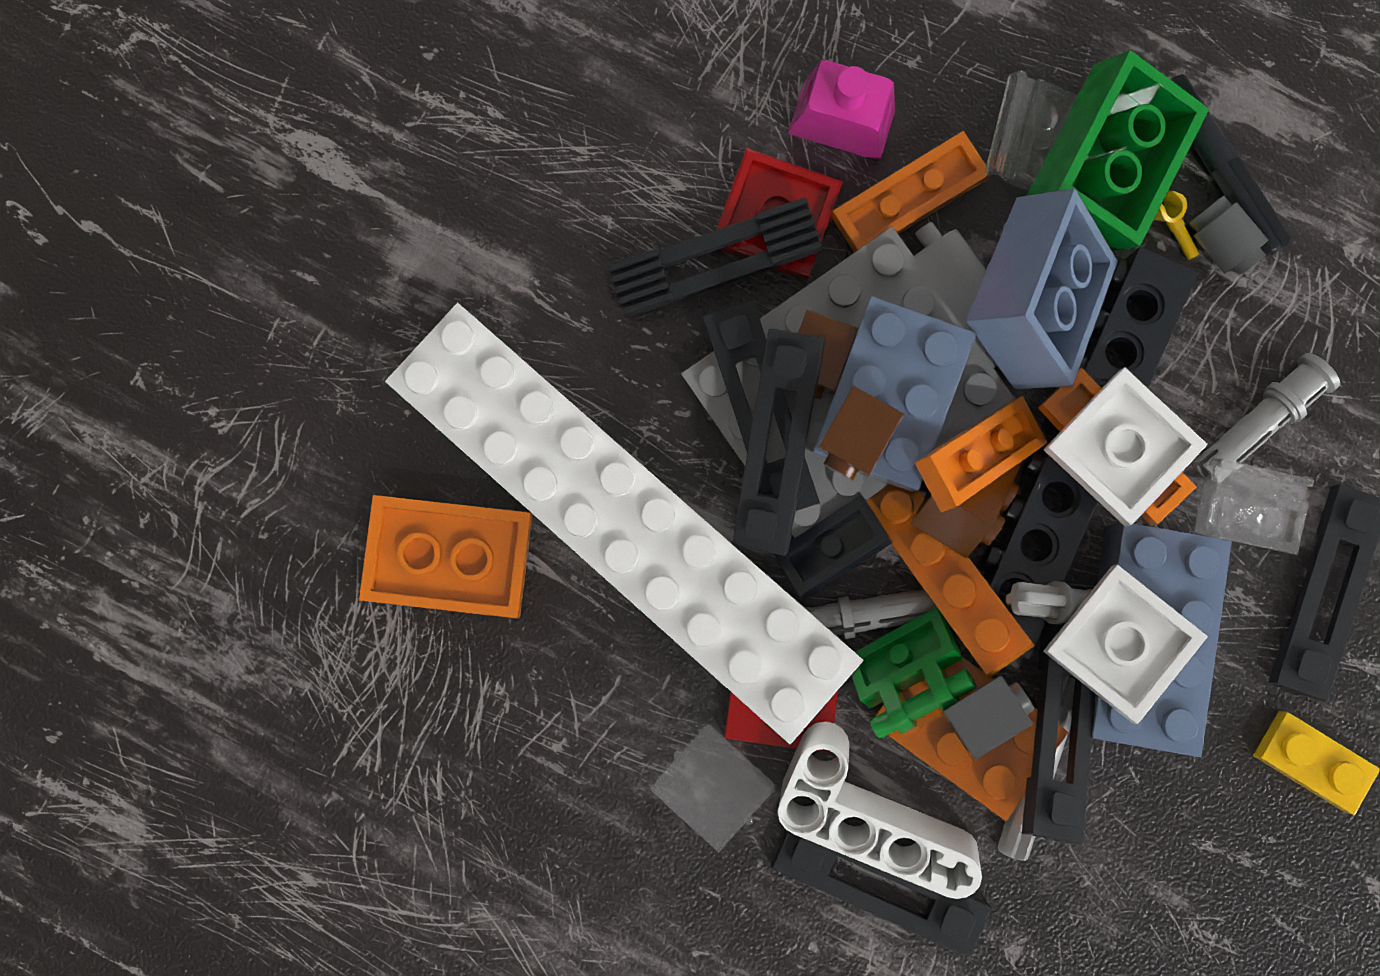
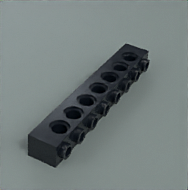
[980,246,1199,659]

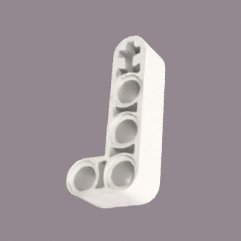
[778,722,982,899]

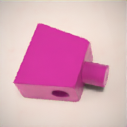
[788,60,895,161]

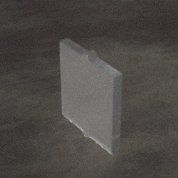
[650,723,777,853]

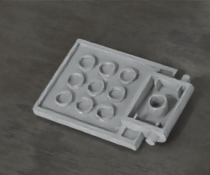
[681,222,1014,538]

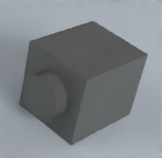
[943,676,1034,761]

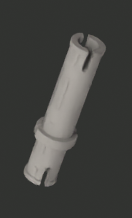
[805,590,937,639]

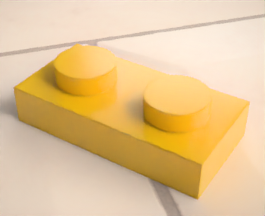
[1253,711,1380,815]

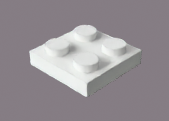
[1044,368,1208,526]
[1043,565,1208,724]

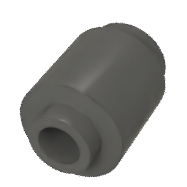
[1189,196,1268,275]

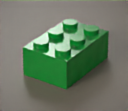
[1026,50,1209,251]

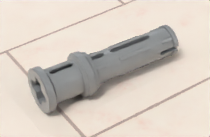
[1192,353,1340,486]

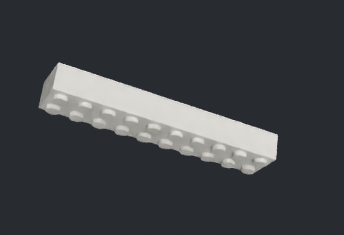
[385,302,864,744]

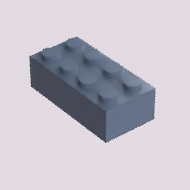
[1092,523,1232,757]

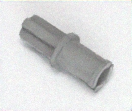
[1006,581,1093,625]

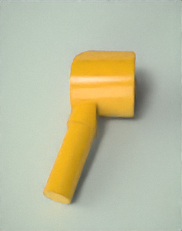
[1154,190,1199,260]

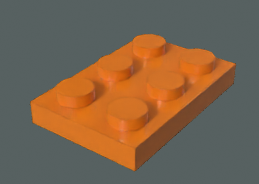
[359,495,533,618]
[875,659,1069,821]

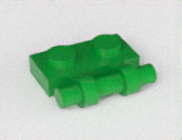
[851,607,977,739]

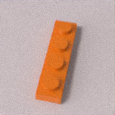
[867,484,1035,678]

